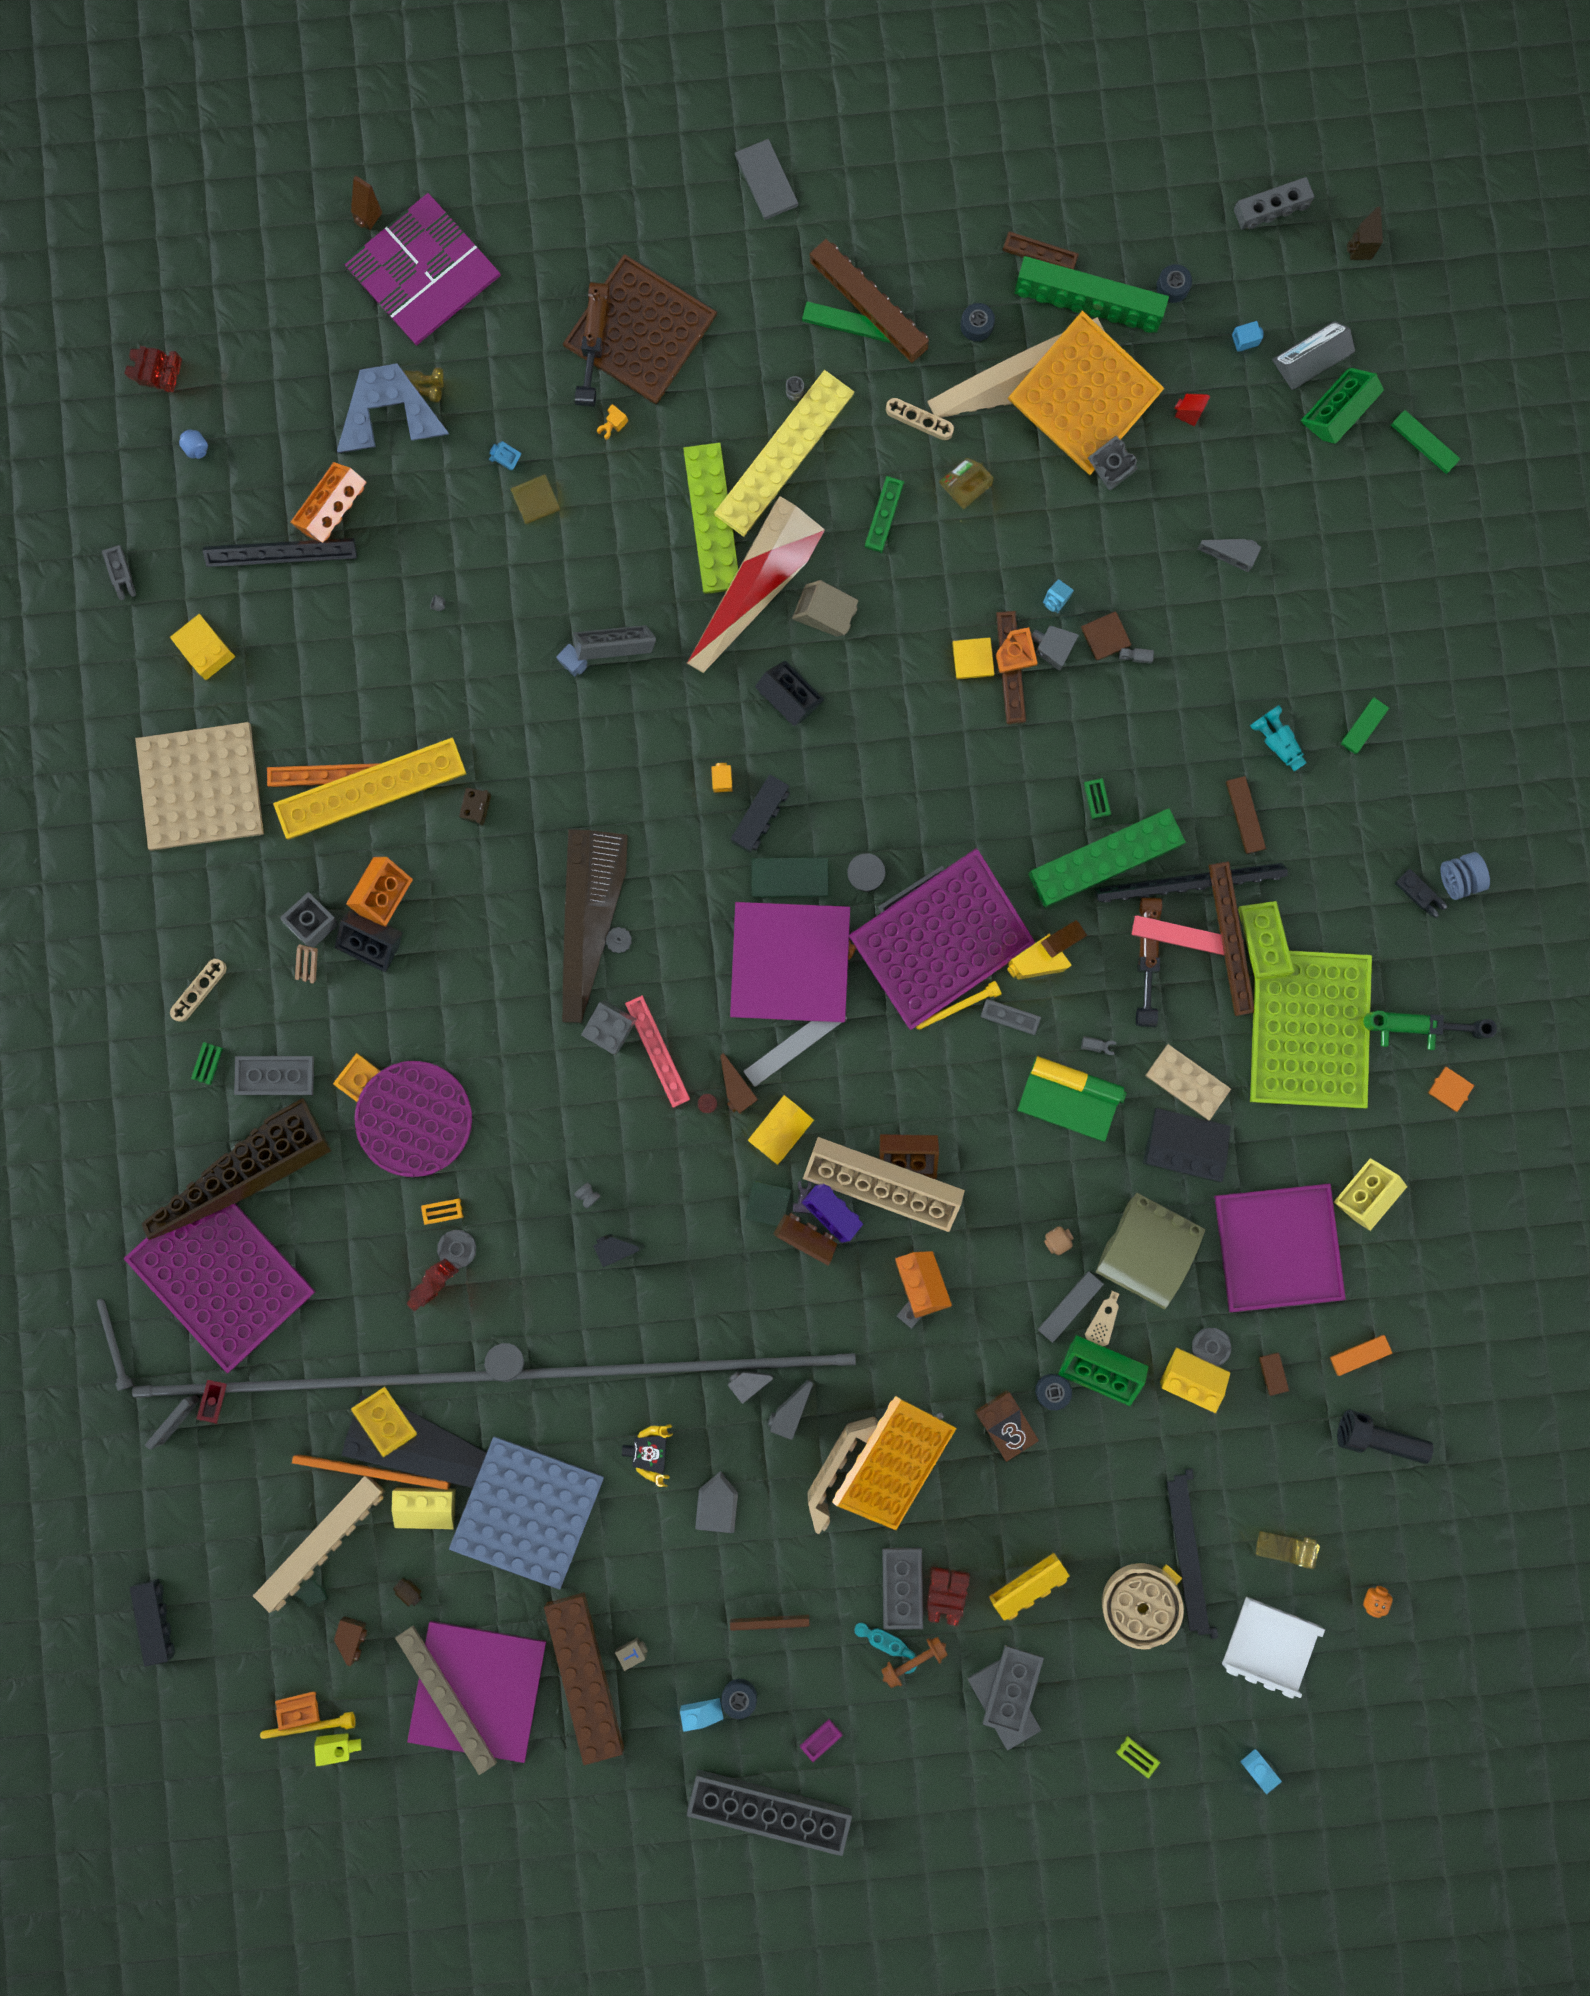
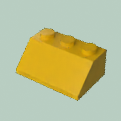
[748,1095,814,1165]
[1160,1347,1230,1413]

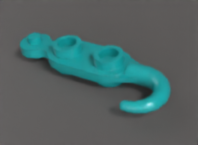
[854,1622,917,1674]

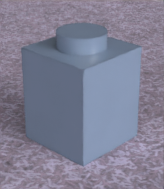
[556,644,588,677]

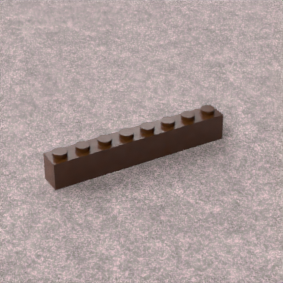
[810,239,929,363]

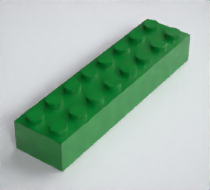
[1014,256,1169,333]
[1028,808,1186,908]

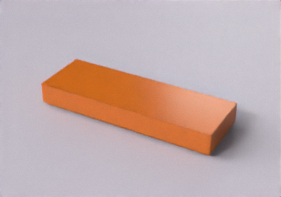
[1330,1335,1392,1376]

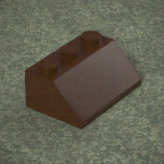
[879,1134,939,1179]
[773,1213,837,1266]

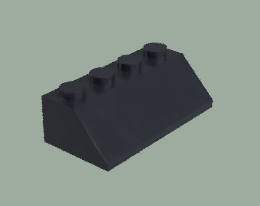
[593,1234,645,1267]

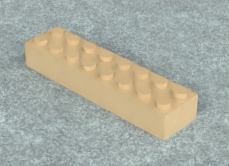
[803,1137,965,1232]

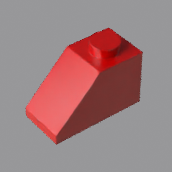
[1175,394,1210,427]

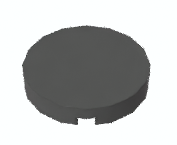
[847,853,885,892]
[437,1230,477,1269]
[1192,1328,1231,1366]
[484,1343,524,1382]

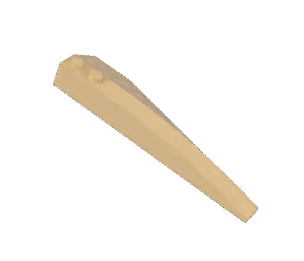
[928,317,1105,418]

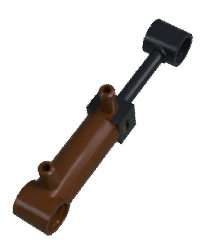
[575,282,610,407]
[1136,897,1162,1027]

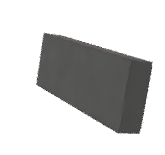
[980,999,1041,1036]

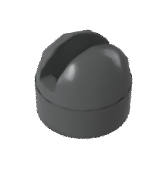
[430,595,446,611]

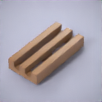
[295,944,318,984]

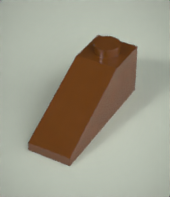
[351,176,382,230]
[720,1053,758,1114]

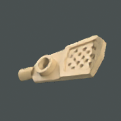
[1085,1291,1119,1346]

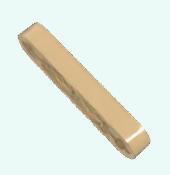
[886,398,954,441]
[170,959,227,1022]

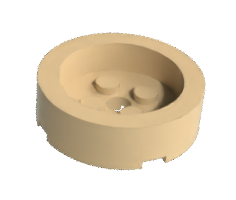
[1102,1563,1184,1649]

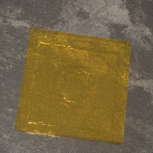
[511,475,560,524]

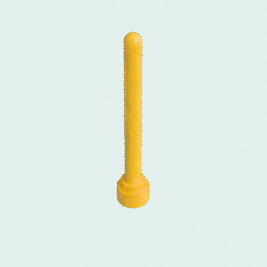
[916,981,1002,1030]
[260,1712,355,1739]

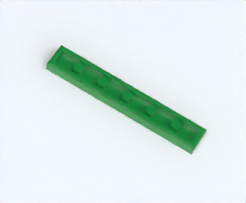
[802,302,891,343]

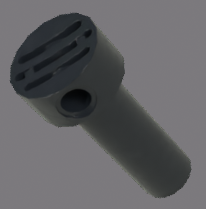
[1337,1409,1434,1464]

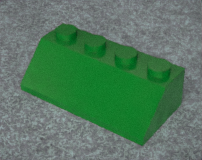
[1301,367,1384,444]
[1058,1335,1149,1406]

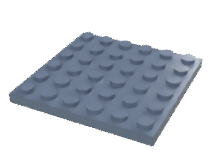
[449,1436,604,1590]

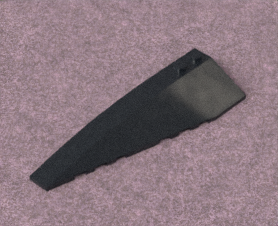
[341,1395,487,1488]

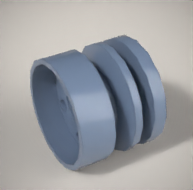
[1441,852,1490,900]

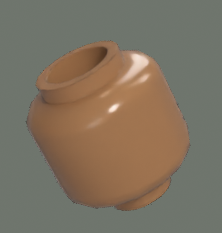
[1044,1226,1074,1255]

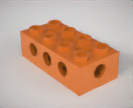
[290,462,367,543]

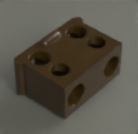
[459,788,491,826]

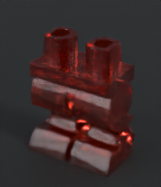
[125,345,182,393]
[406,1258,459,1311]
[926,1567,970,1626]

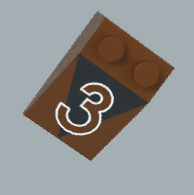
[975,1391,1039,1462]

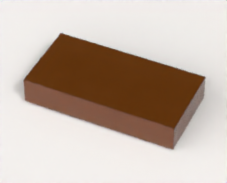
[1259,1352,1289,1396]

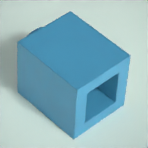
[1232,321,1263,352]

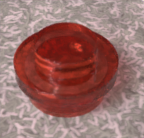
[698,1094,717,1113]

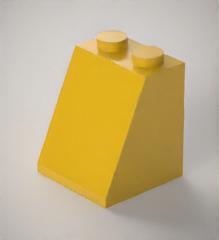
[1007,934,1072,980]

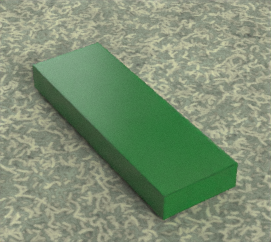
[1340,697,1389,754]

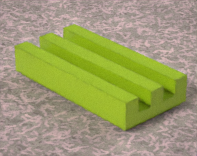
[1116,1736,1160,1779]

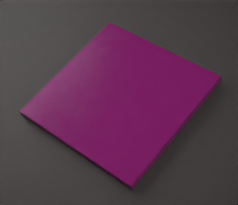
[730,902,851,1022]
[1214,1184,1346,1312]
[407,1621,546,1763]

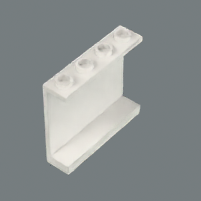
[1222,1597,1325,1698]

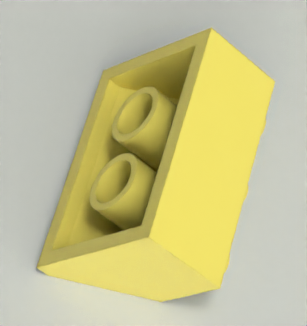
[1334,1158,1407,1231]
[392,1488,456,1529]

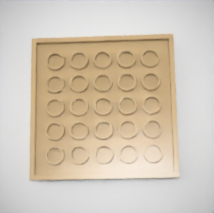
[135,722,264,851]

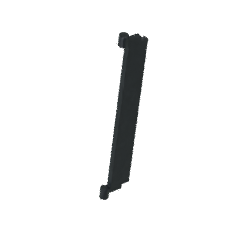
[1167,1468,1218,1639]

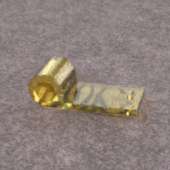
[1255,1531,1319,1569]

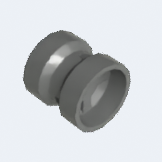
[786,376,804,401]
[574,1182,601,1209]

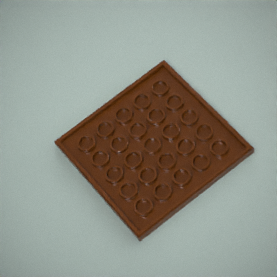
[563,254,717,405]

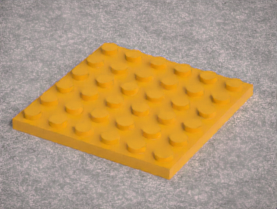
[1007,311,1164,475]
[832,1396,957,1530]

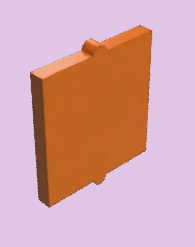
[1428,1067,1474,1112]

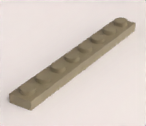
[395,1625,497,1775]

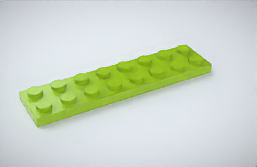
[683,443,738,594]

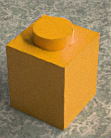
[712,763,732,793]

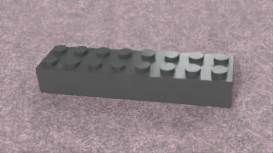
[687,1769,852,1856]

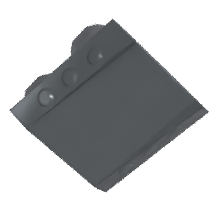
[1088,436,1138,491]

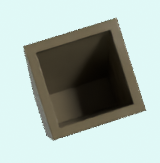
[792,580,858,637]

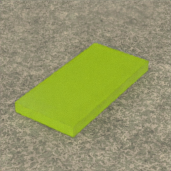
[1238,901,1294,980]

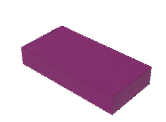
[800,1718,843,1762]

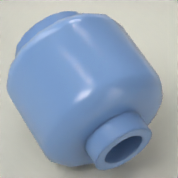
[179,429,208,459]

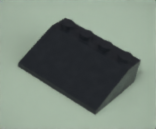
[1143,1108,1231,1182]

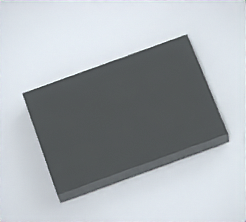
[145,1395,200,1450]

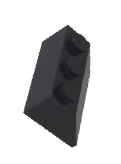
[755,660,825,726]
[335,909,403,973]

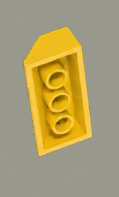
[989,1553,1070,1621]

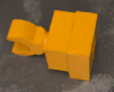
[597,404,628,440]

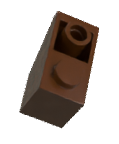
[334,1616,368,1666]

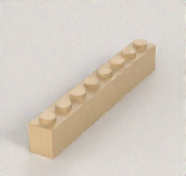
[253,1476,385,1613]

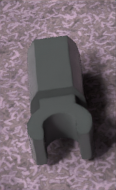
[1119,648,1154,664]
[1081,1036,1116,1056]

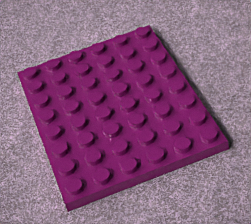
[848,848,1035,1030]
[124,1203,316,1373]

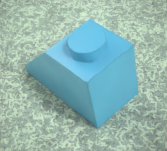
[680,1698,723,1732]
[1240,1749,1282,1794]

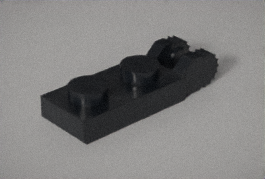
[1395,869,1447,918]

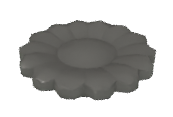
[606,927,632,954]

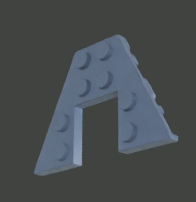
[337,364,449,453]

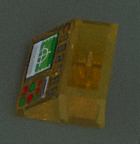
[939,458,994,509]

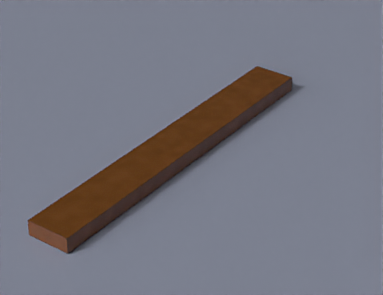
[1209,861,1254,1016]

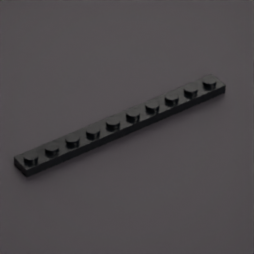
[1094,863,1288,902]

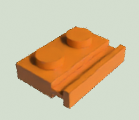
[275,1692,320,1731]

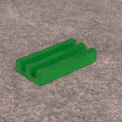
[1083,778,1111,820]
[191,1042,223,1085]

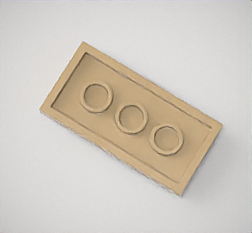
[1145,1044,1231,1120]

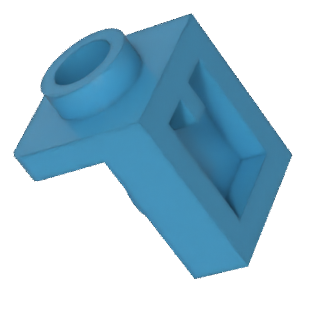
[489,441,521,471]

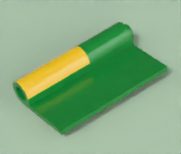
[1017,1056,1127,1142]

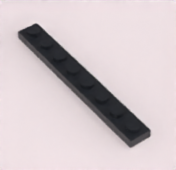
[202,538,358,567]

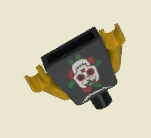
[622,1424,673,1487]

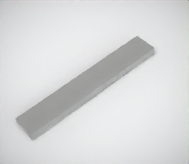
[743,1017,847,1087]

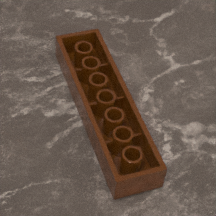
[544,1592,624,1765]

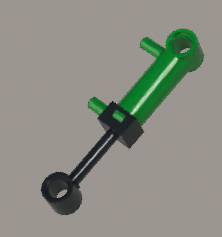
[1363,1011,1497,1050]

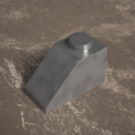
[728,1371,773,1404]

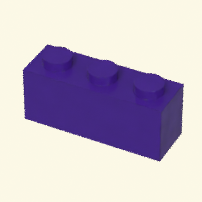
[801,1184,863,1243]

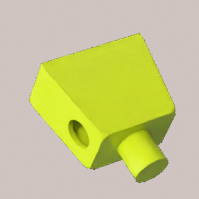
[314,1733,361,1766]

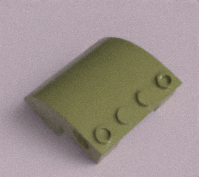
[1096,1192,1206,1310]

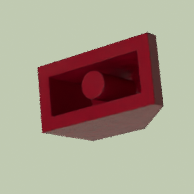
[197,1380,227,1424]

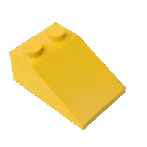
[170,614,235,680]

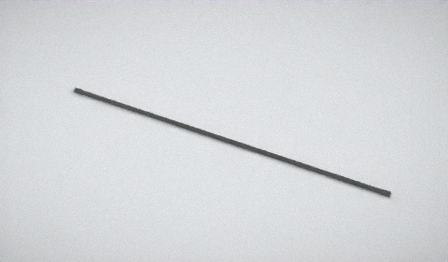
[132,1353,856,1398]

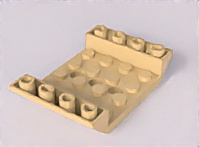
[808,1417,878,1534]

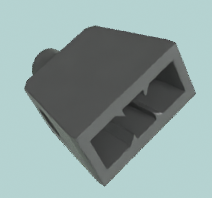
[1031,626,1079,671]

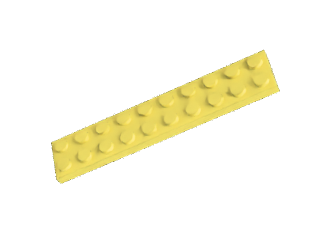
[714,370,854,537]

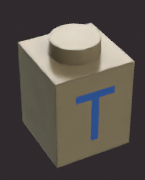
[615,1637,648,1671]

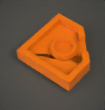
[996,627,1038,673]

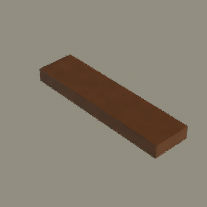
[1003,231,1079,270]
[1226,776,1266,854]
[1041,920,1087,958]
[730,1615,809,1631]

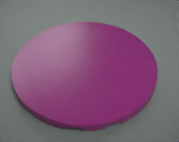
[355,1061,472,1177]

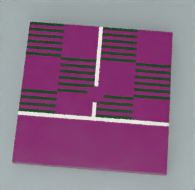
[343,193,501,346]

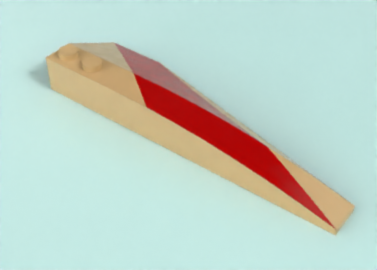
[687,497,825,673]

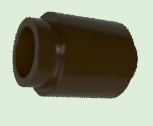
[393,1577,422,1607]

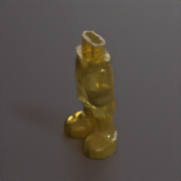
[403,367,444,403]

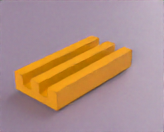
[421,1198,464,1225]

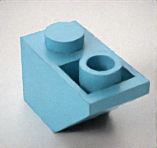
[1043,579,1074,613]

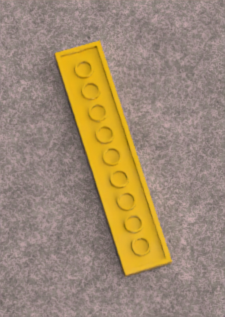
[273,737,467,840]

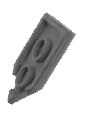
[695,1471,738,1533]

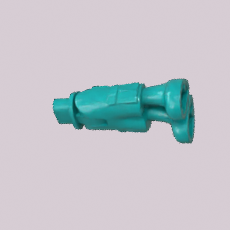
[1250,705,1307,771]

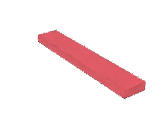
[1132,916,1224,956]
[625,995,690,1108]

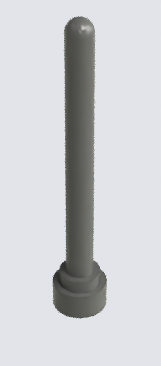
[97,1299,133,1391]

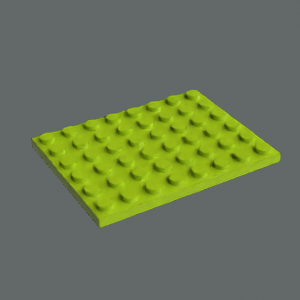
[1250,951,1372,1109]

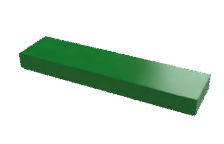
[1391,410,1460,474]
[864,476,904,553]

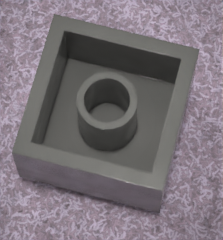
[280,892,339,948]
[581,1000,637,1055]

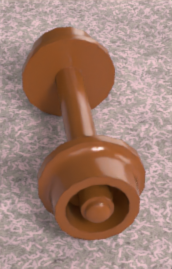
[881,1637,948,1688]

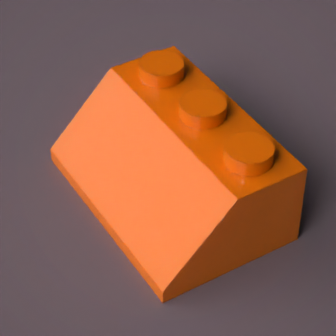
[346,857,413,926]
[895,1251,952,1318]

